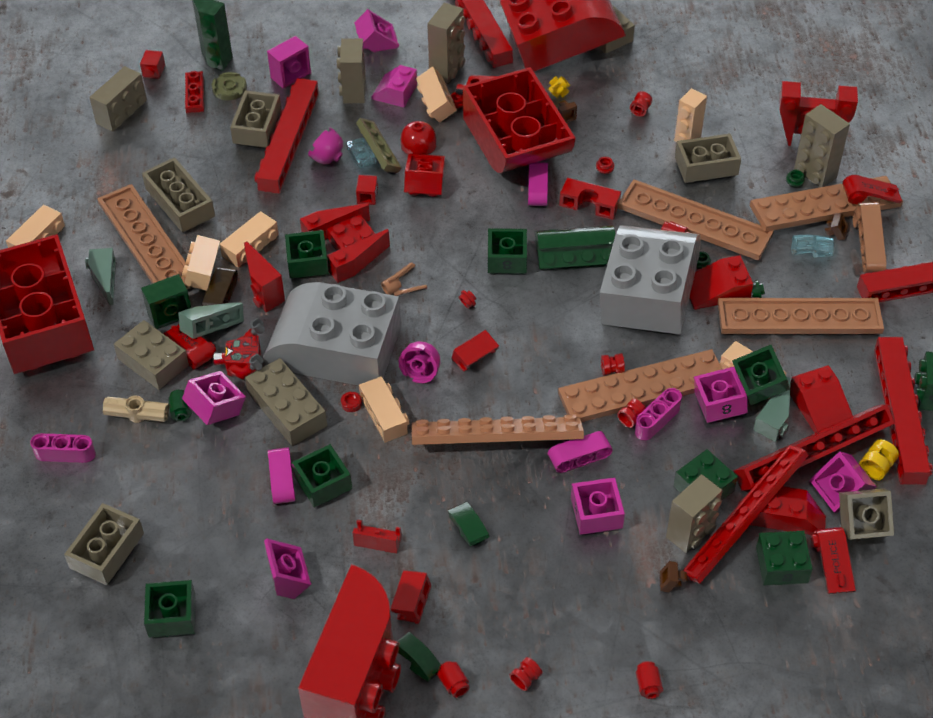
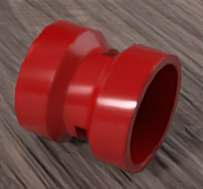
[629,91,653,117]
[601,353,625,376]
[617,399,646,428]
[509,657,542,691]

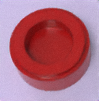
[341,391,362,412]

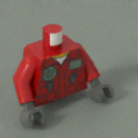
[213,318,265,380]

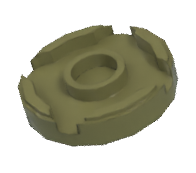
[211,72,247,100]

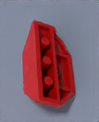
[738,486,826,535]

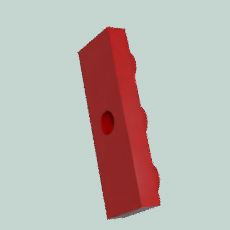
[185,71,204,113]

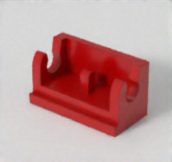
[452,330,499,371]
[353,520,402,554]
[390,570,432,624]

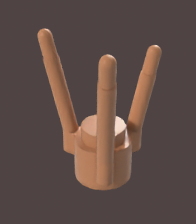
[381,262,427,296]

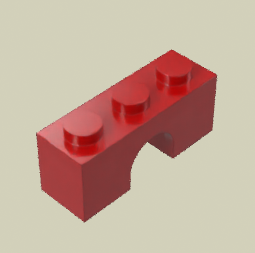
[559,177,621,220]

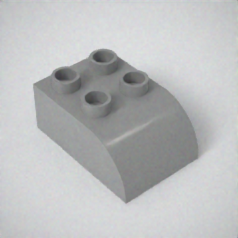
[600,225,701,334]
[262,282,401,385]

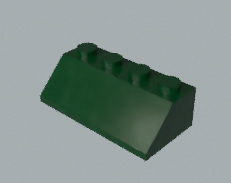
[192,0,233,70]

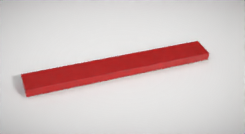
[682,445,809,584]

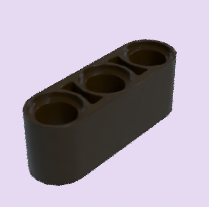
[202,267,238,306]

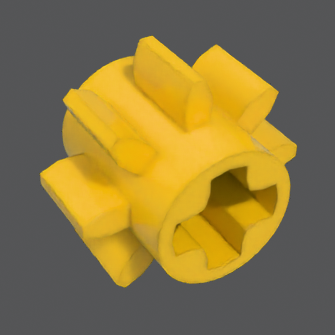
[548,76,570,98]

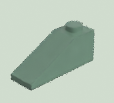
[85,248,116,305]
[178,302,244,339]
[753,377,790,442]

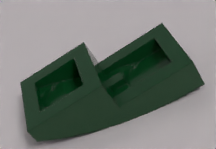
[448,502,490,546]
[397,632,441,682]

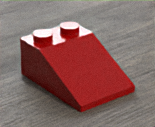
[404,153,445,197]
[244,241,285,313]
[689,255,753,310]
[790,365,853,433]

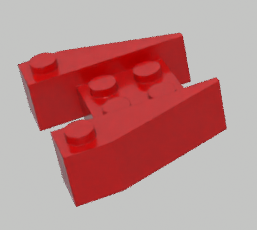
[779,81,858,146]
[300,203,390,283]

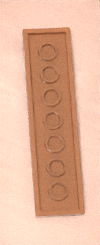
[749,176,903,232]
[618,179,774,261]
[97,184,191,289]
[718,298,884,334]
[558,349,722,422]
[412,414,584,445]

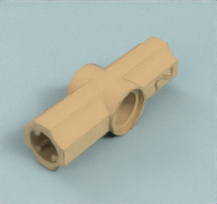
[103,395,169,423]

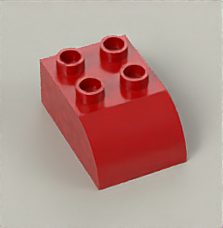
[500,0,626,72]
[463,67,576,173]
[0,234,94,374]
[298,564,401,718]

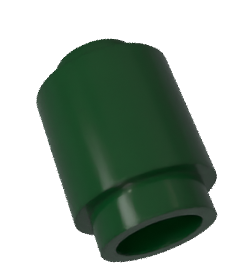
[168,389,192,421]

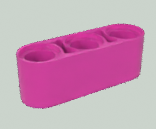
[528,162,548,206]
[635,388,682,441]
[548,431,613,473]
[30,433,96,463]
[268,447,295,504]

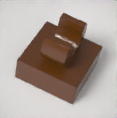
[558,100,577,123]
[825,212,848,240]
[660,561,687,593]

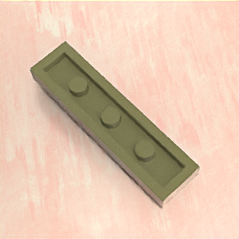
[356,118,402,173]

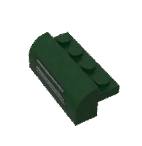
[535,225,616,269]

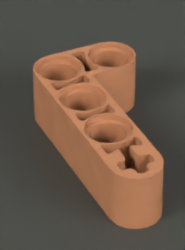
[853,202,886,273]

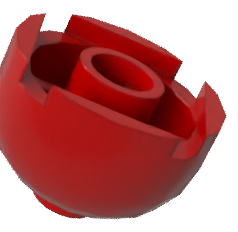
[400,121,437,155]

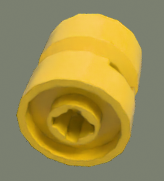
[859,439,899,480]

